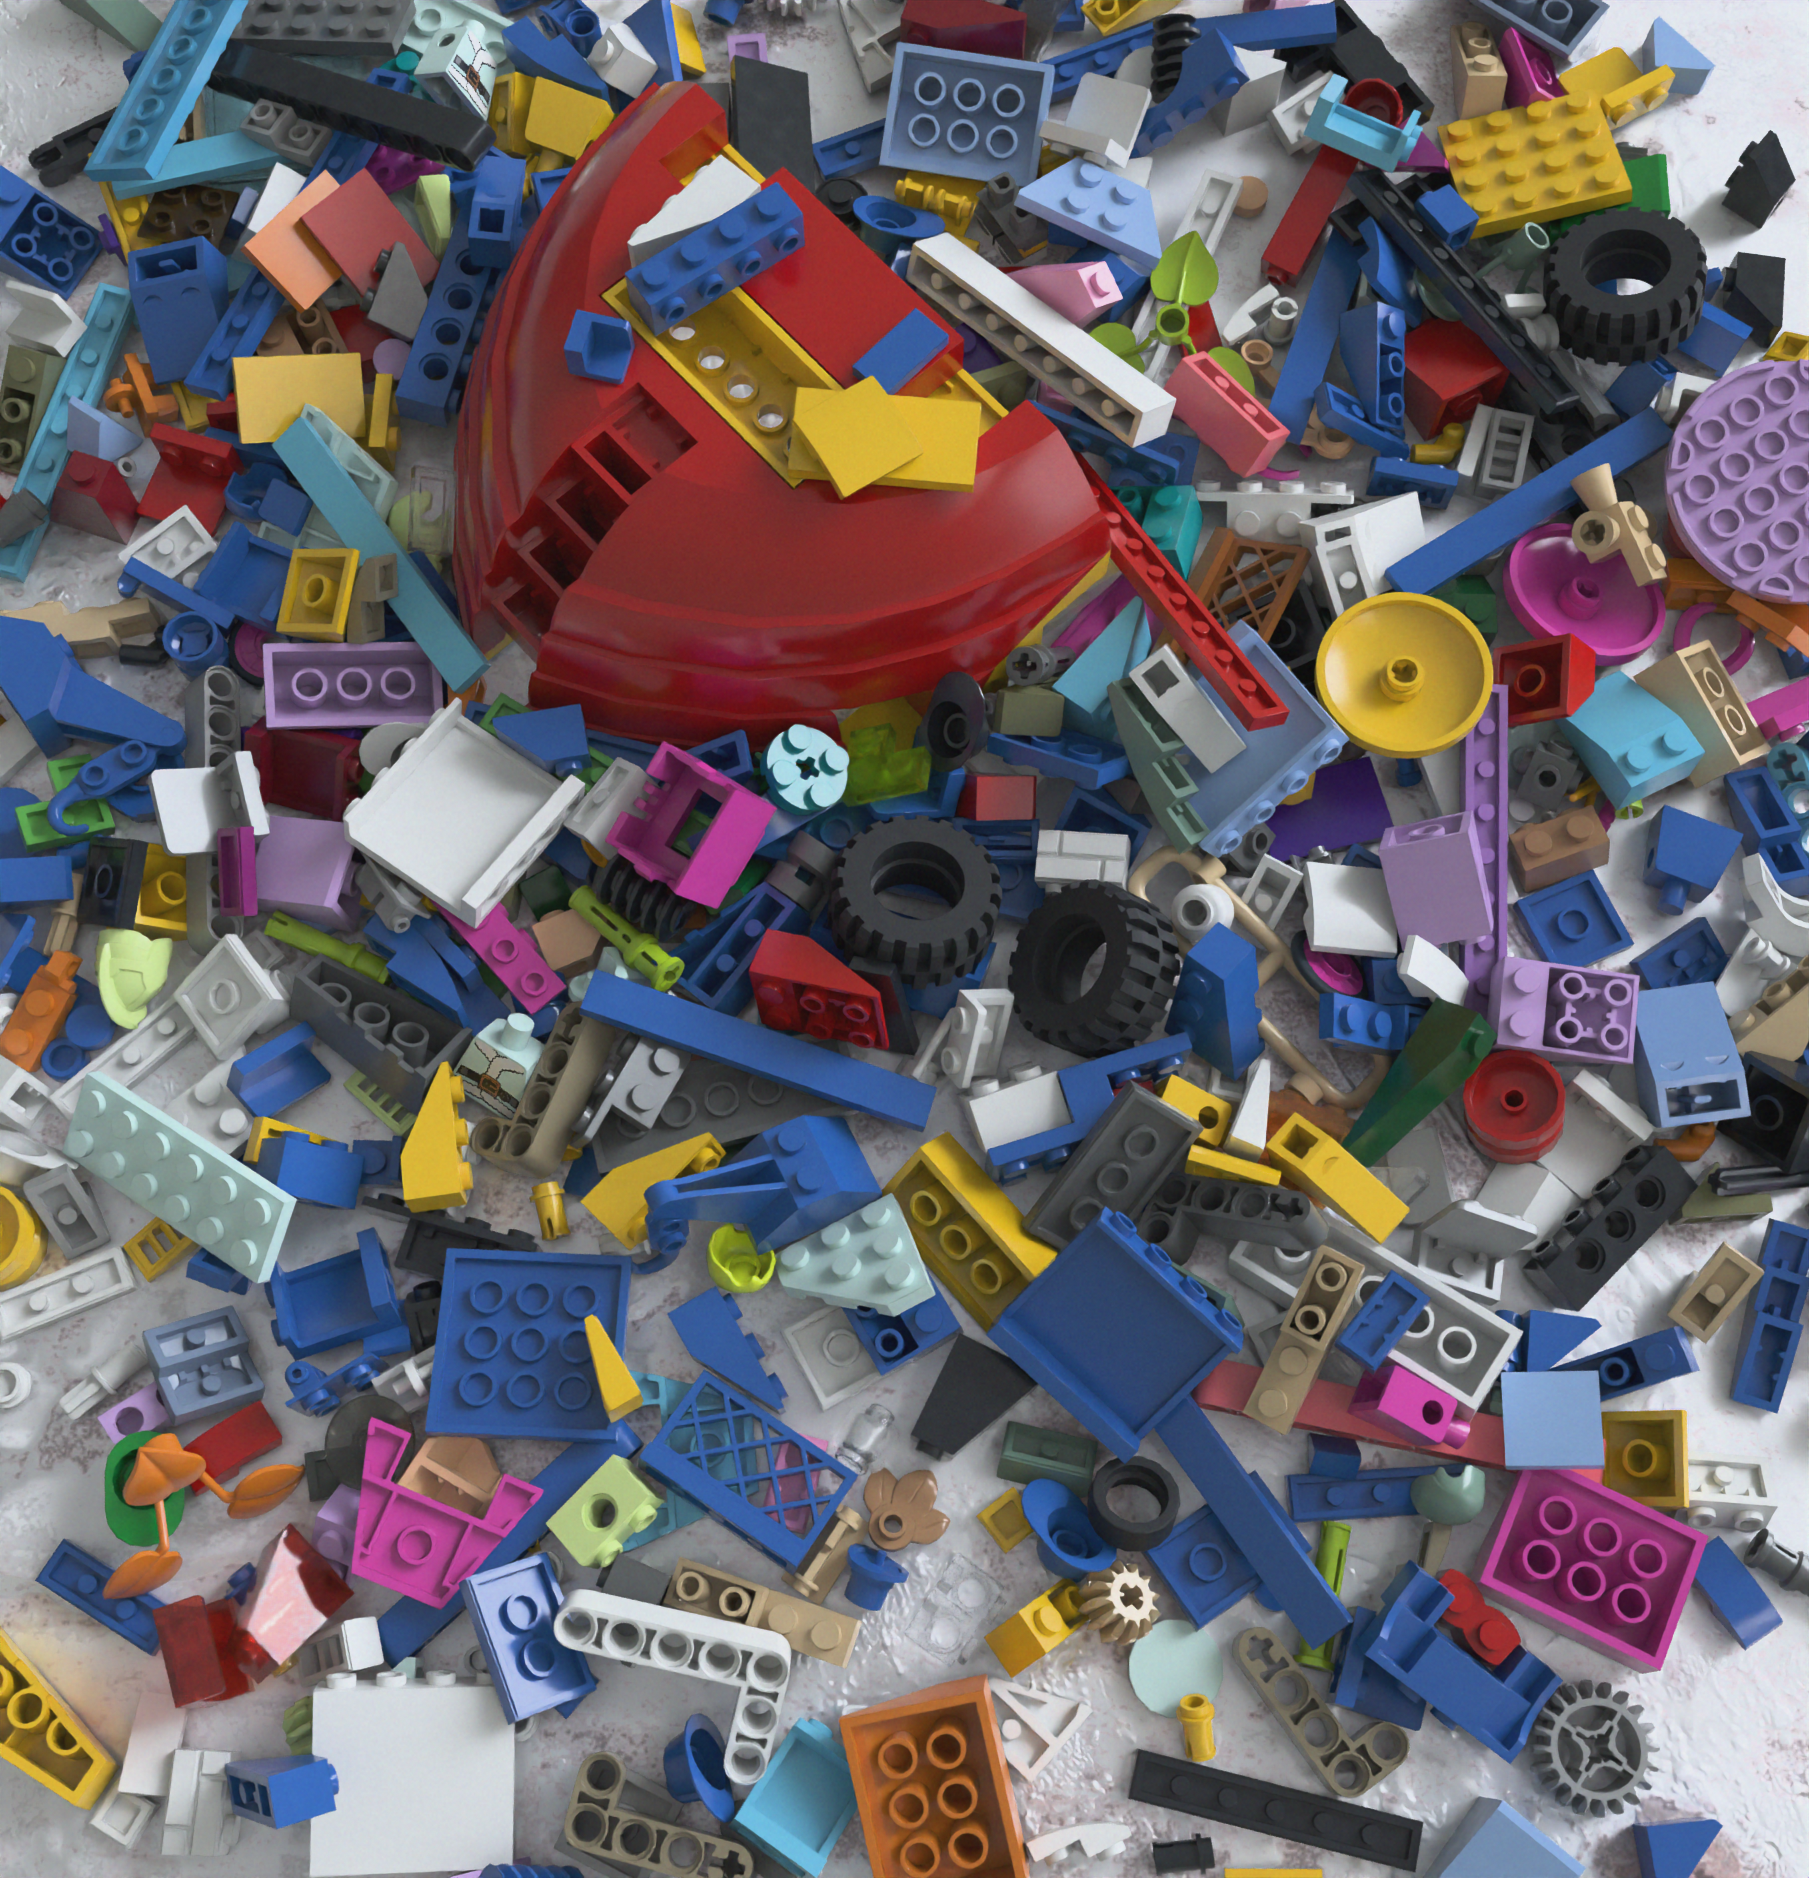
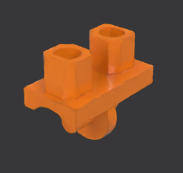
[103,352,179,438]

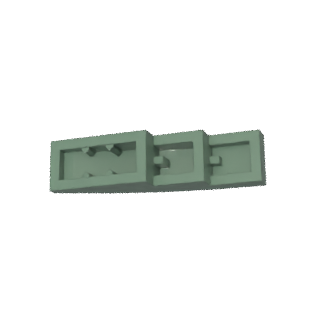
[1107,677,1210,855]

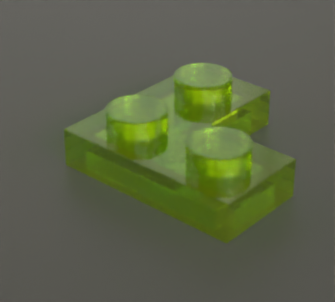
[841,723,932,807]

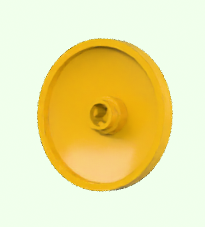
[1314,592,1493,758]

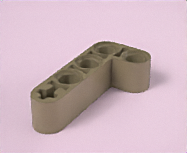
[470,1001,616,1179]
[1232,1627,1410,1798]
[564,1750,754,1878]

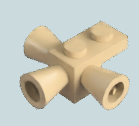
[1569,463,1667,587]

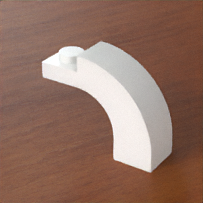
[1739,853,1809,958]

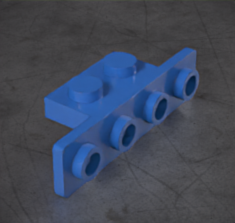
[1028,399,1180,486]
[367,912,512,1038]

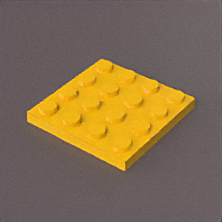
[1437,89,1633,240]

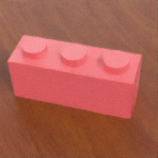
[1163,351,1291,478]

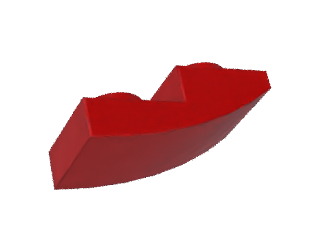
[183,1400,282,1497]

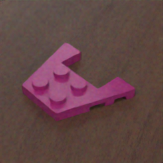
[351,1417,544,1610]

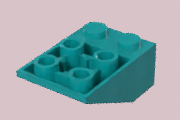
[1109,485,1204,583]

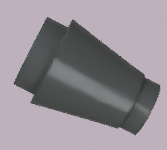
[0,487,50,549]

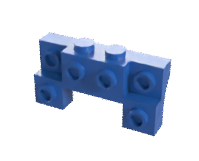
[1356,1559,1563,1764]

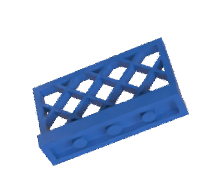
[638,1369,858,1576]

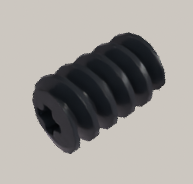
[1150,13,1202,104]
[596,853,698,941]

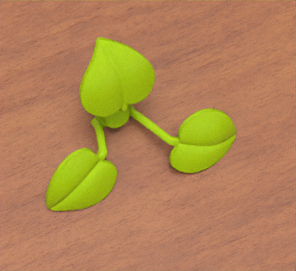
[1088,231,1255,398]

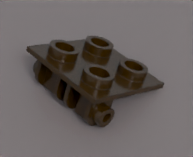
[137,184,240,250]

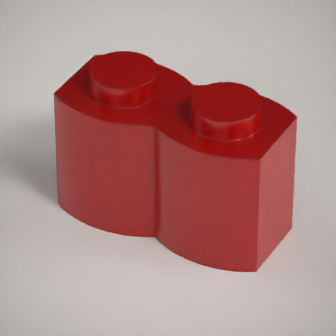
[1434,1568,1521,1666]

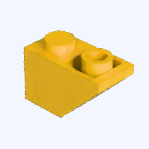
[983,1578,1090,1678]

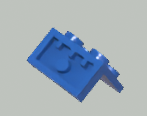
[1325,1606,1427,1731]

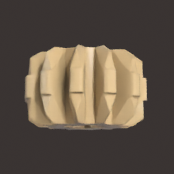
[1078,1560,1161,1646]

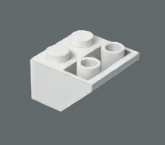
[956,1061,1072,1153]

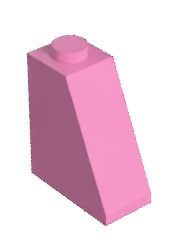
[1006,261,1123,329]

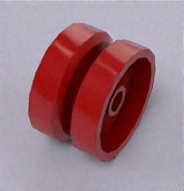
[1463,1049,1566,1165]

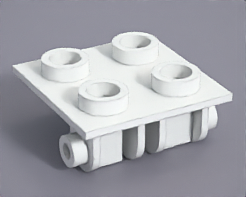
[1715,928,1798,1018]

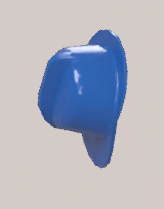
[852,195,945,255]
[1021,1478,1117,1583]
[663,1713,735,1823]

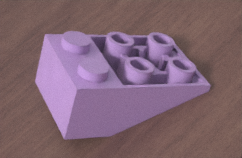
[1487,956,1640,1065]

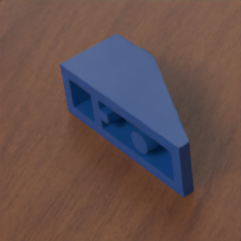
[225,1754,339,1830]

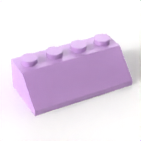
[263,642,443,730]

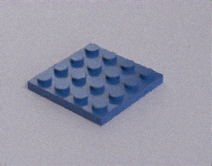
[425,1248,633,1444]

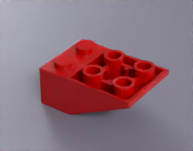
[749,929,889,1050]

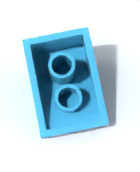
[1052,595,1152,743]
[1555,670,1705,810]

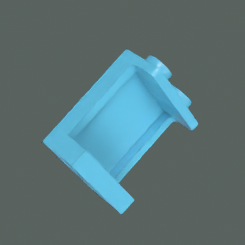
[1303,74,1423,173]
[728,1718,858,1878]

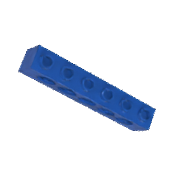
[395,187,522,429]

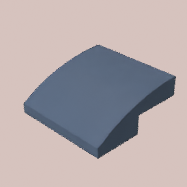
[142,1305,265,1427]

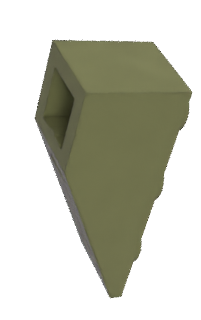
[0,345,68,475]

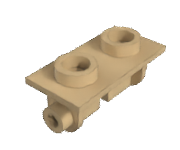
[781,1503,869,1606]

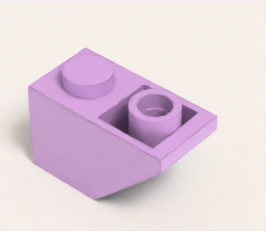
[303,1480,361,1602]

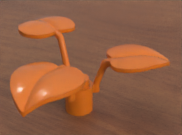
[102,1433,306,1600]

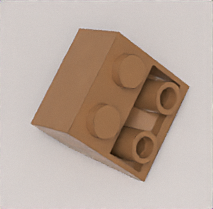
[256,298,349,356]

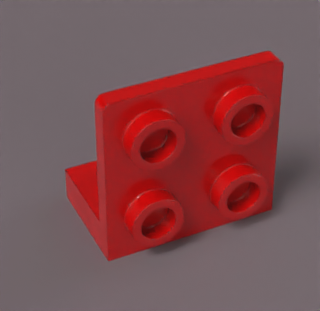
[137,422,245,538]

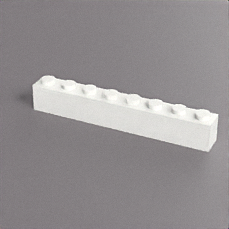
[905,232,1177,448]

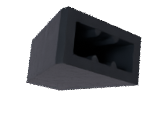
[910,1333,1039,1462]

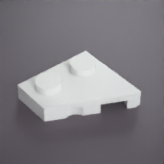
[988,1676,1093,1783]

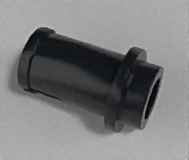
[1152,1833,1215,1876]

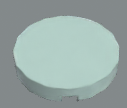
[1127,1620,1223,1718]

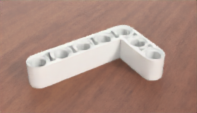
[554,1589,791,1785]

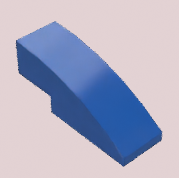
[501,16,612,110]
[1723,766,1809,897]
[362,913,470,1029]

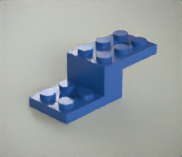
[984,1031,1193,1187]

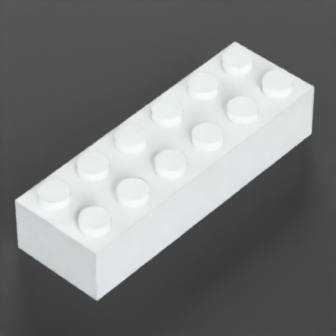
[1228,1184,1523,1423]

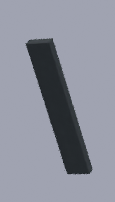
[1127,1749,1424,1872]

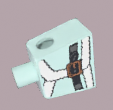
[414,19,497,122]
[453,1013,545,1120]

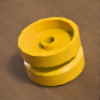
[0,1186,49,1292]

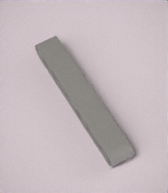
[185,665,244,957]

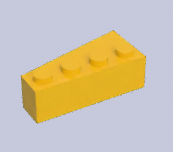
[0,1626,120,1810]

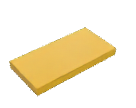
[787,387,982,493]

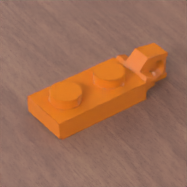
[0,950,83,1072]

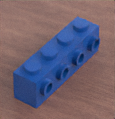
[625,182,805,336]

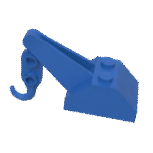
[0,616,188,836]
[632,1115,882,1275]

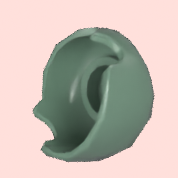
[1410,1465,1486,1526]

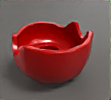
[1342,79,1403,128]

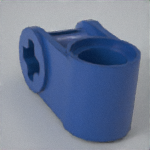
[535,0,603,59]

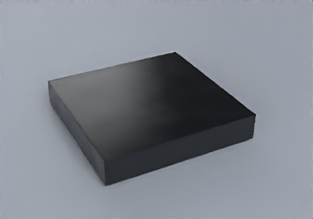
[76,836,149,930]

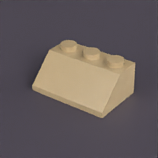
[1633,639,1772,789]

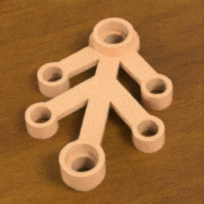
[1240,339,1354,459]

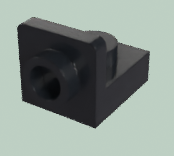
[404,1280,442,1355]

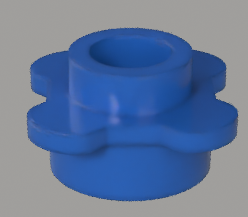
[224,1561,272,1607]

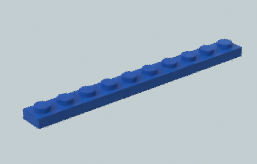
[812,22,1156,182]
[183,67,413,402]

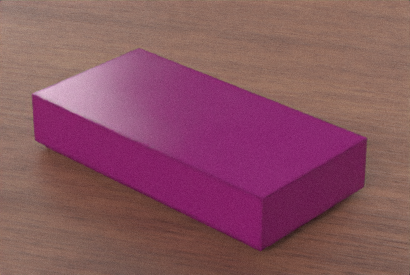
[217,826,258,917]

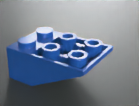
[0,165,103,301]
[127,236,229,386]

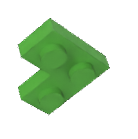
[14,753,115,853]

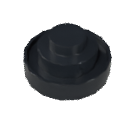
[815,177,868,232]

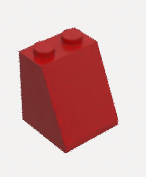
[1404,318,1510,442]

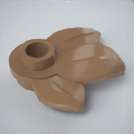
[863,1465,951,1552]

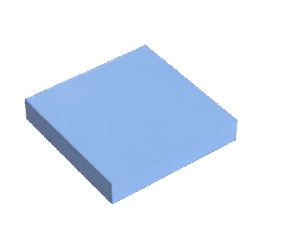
[1501,1371,1605,1470]

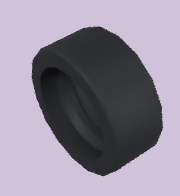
[1087,1456,1180,1552]

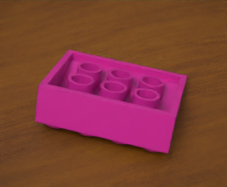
[1469,1469,1709,1674]

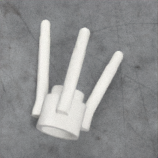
[895,1008,953,1097]

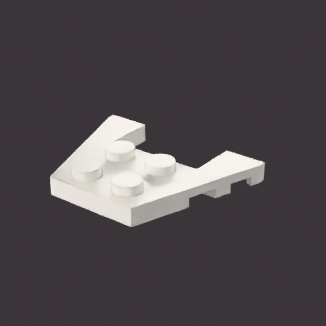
[837,0,908,94]
[161,1031,254,1160]

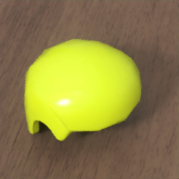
[706,1223,777,1293]

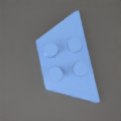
[1014,157,1162,270]

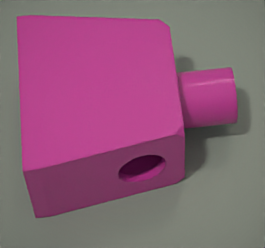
[1347,1365,1470,1449]

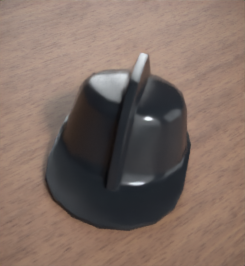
[918,671,989,772]

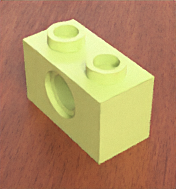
[545,1454,665,1569]

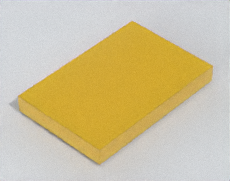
[231,352,367,444]

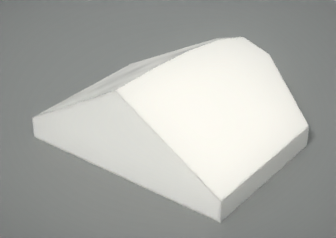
[1474,1162,1582,1251]

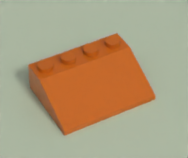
[839,1674,1030,1878]

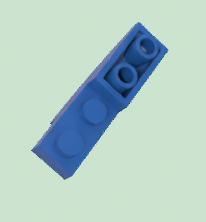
[1319,992,1428,1057]

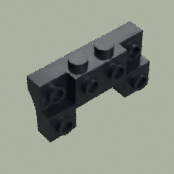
[1273,0,1435,166]

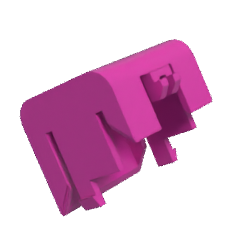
[605,741,777,909]

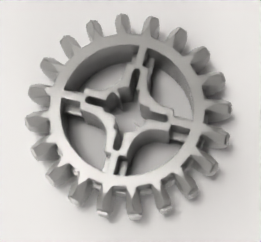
[1525,1680,1661,1818]

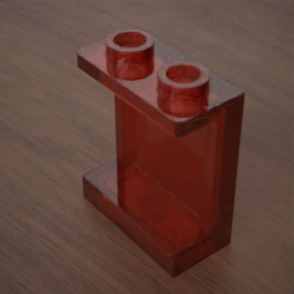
[152,1595,255,1708]

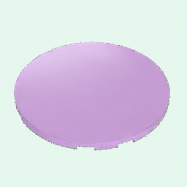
[1664,359,1809,604]

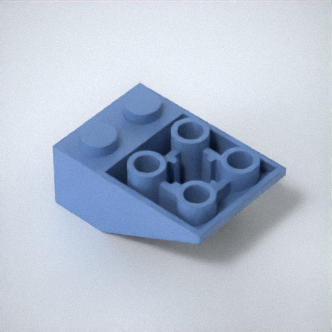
[1633,981,1751,1128]

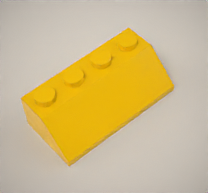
[881,1131,1058,1333]

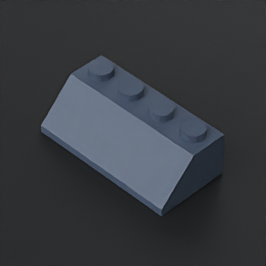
[1467,0,1610,62]

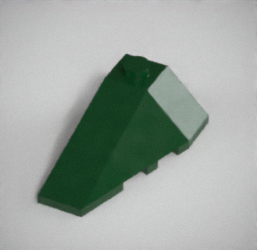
[1341,997,1498,1170]

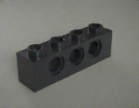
[1522,1145,1698,1312]

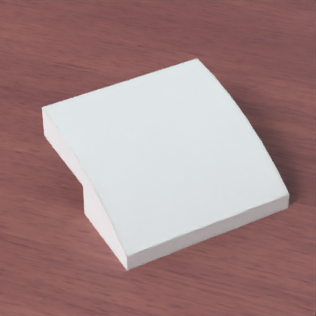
[118,505,219,620]
[1301,862,1397,959]

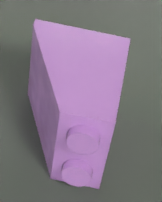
[1378,810,1494,951]
[255,816,367,933]

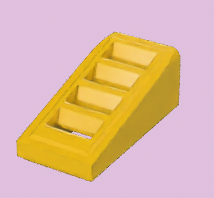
[123,1216,200,1283]
[584,1314,643,1423]

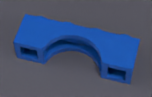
[1129,28,1250,159]

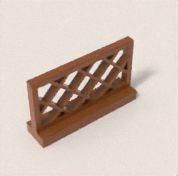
[1149,526,1312,667]

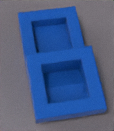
[1693,1535,1783,1650]

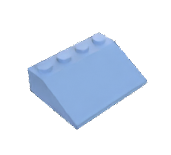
[879,42,1055,188]

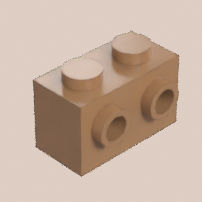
[1509,805,1610,893]

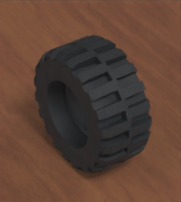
[1543,207,1708,367]
[827,815,1002,989]
[1008,879,1180,1059]

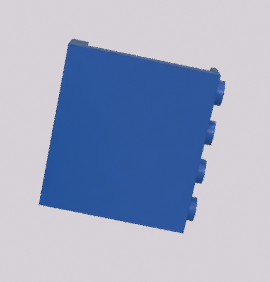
[986,1206,1244,1464]

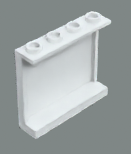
[343,697,585,929]
[309,1668,515,1877]

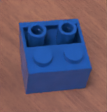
[841,1267,964,1377]

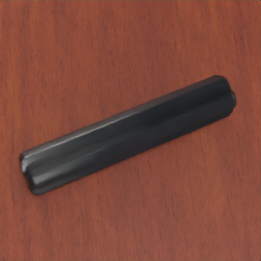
[1707,1164,1809,1196]

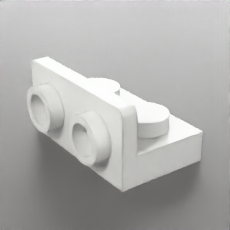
[1670,1451,1778,1532]

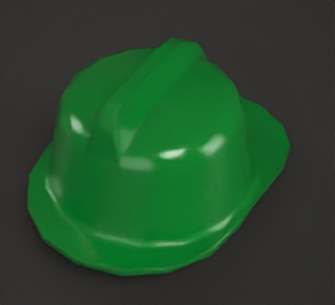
[105,1430,185,1547]

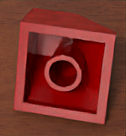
[1492,633,1596,728]

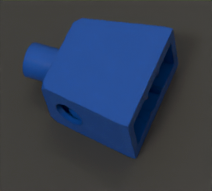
[1642,804,1744,916]

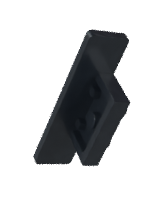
[361,1193,543,1281]

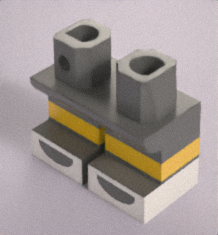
[973,172,1048,267]

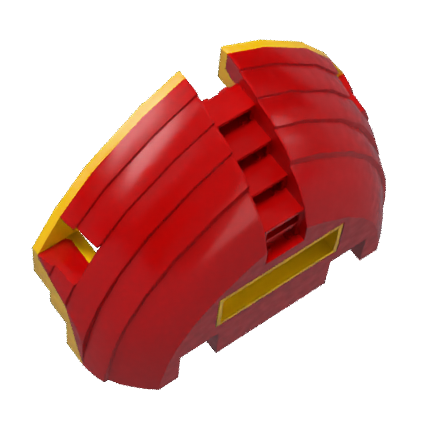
[452,81,1111,772]

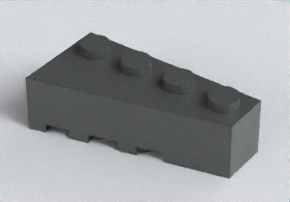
[289,953,473,1117]

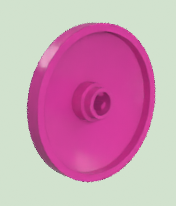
[1502,523,1666,666]

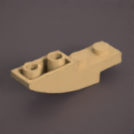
[0,597,162,660]
[1243,1244,1365,1435]
[663,1557,862,1669]

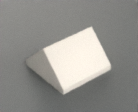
[1208,46,1287,138]

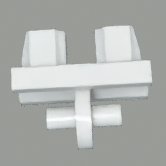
[371,1345,435,1423]

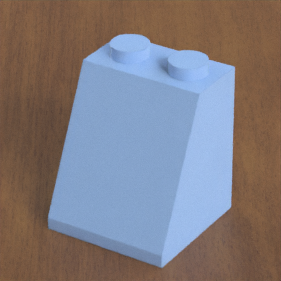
[1423,1796,1586,1878]

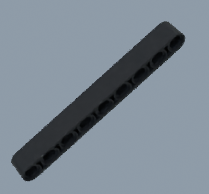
[205,39,497,173]

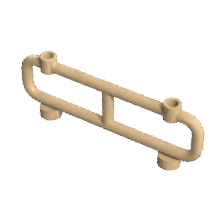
[1127,845,1392,1110]

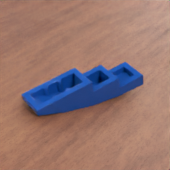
[1730,1218,1809,1414]

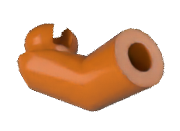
[1652,1121,1716,1163]

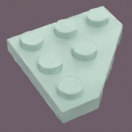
[775,1193,936,1317]

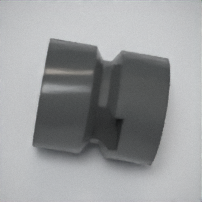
[764,830,838,913]

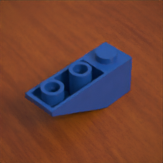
[468,156,526,269]
[1339,301,1406,432]
[667,1286,788,1415]
[1546,1326,1700,1403]

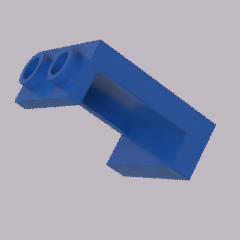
[193,521,310,642]
[264,1227,403,1361]

